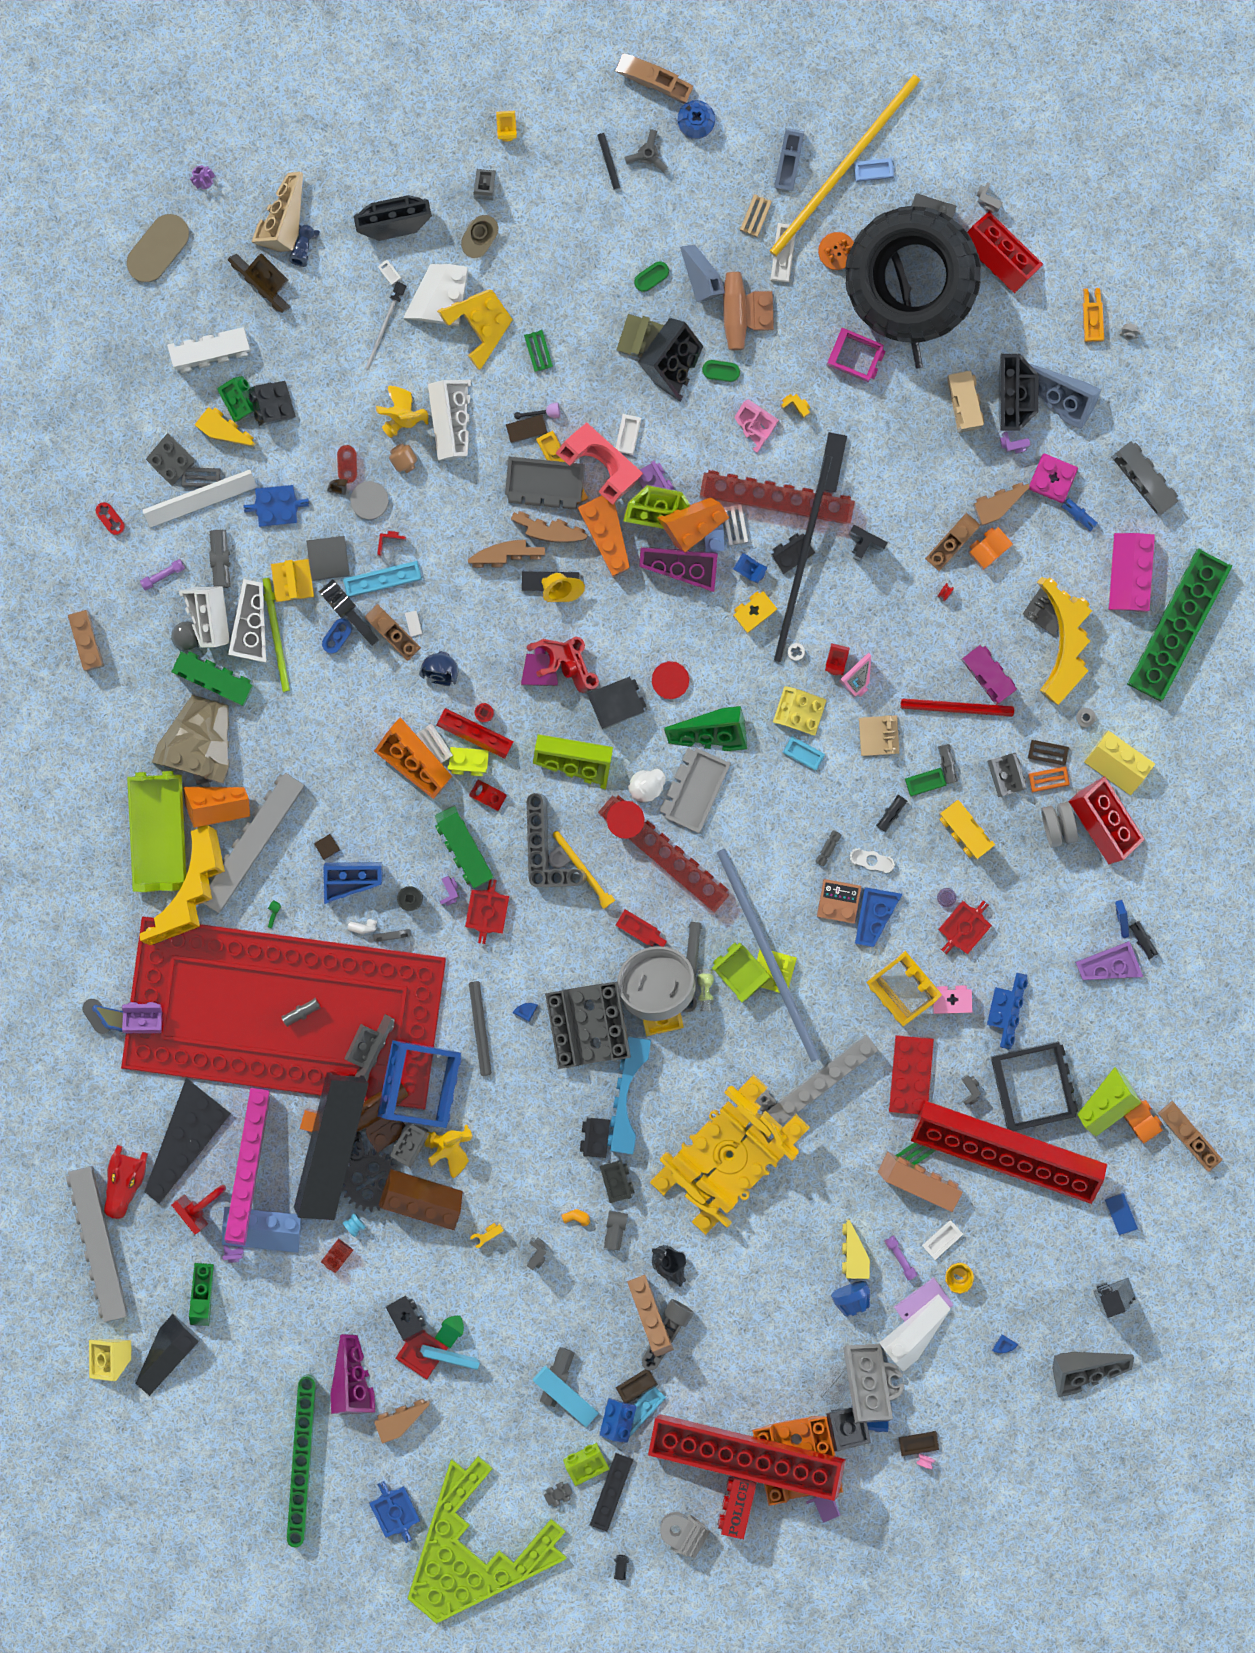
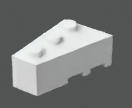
[179,586,230,647]

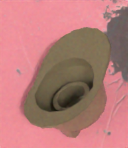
[461,215,499,258]

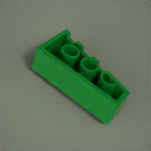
[171,651,254,706]
[434,805,494,889]

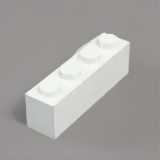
[428,380,471,460]

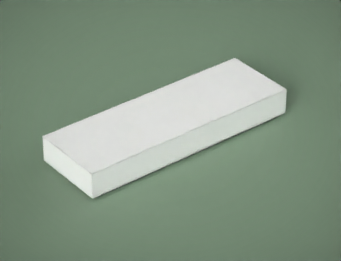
[770,223,796,283]

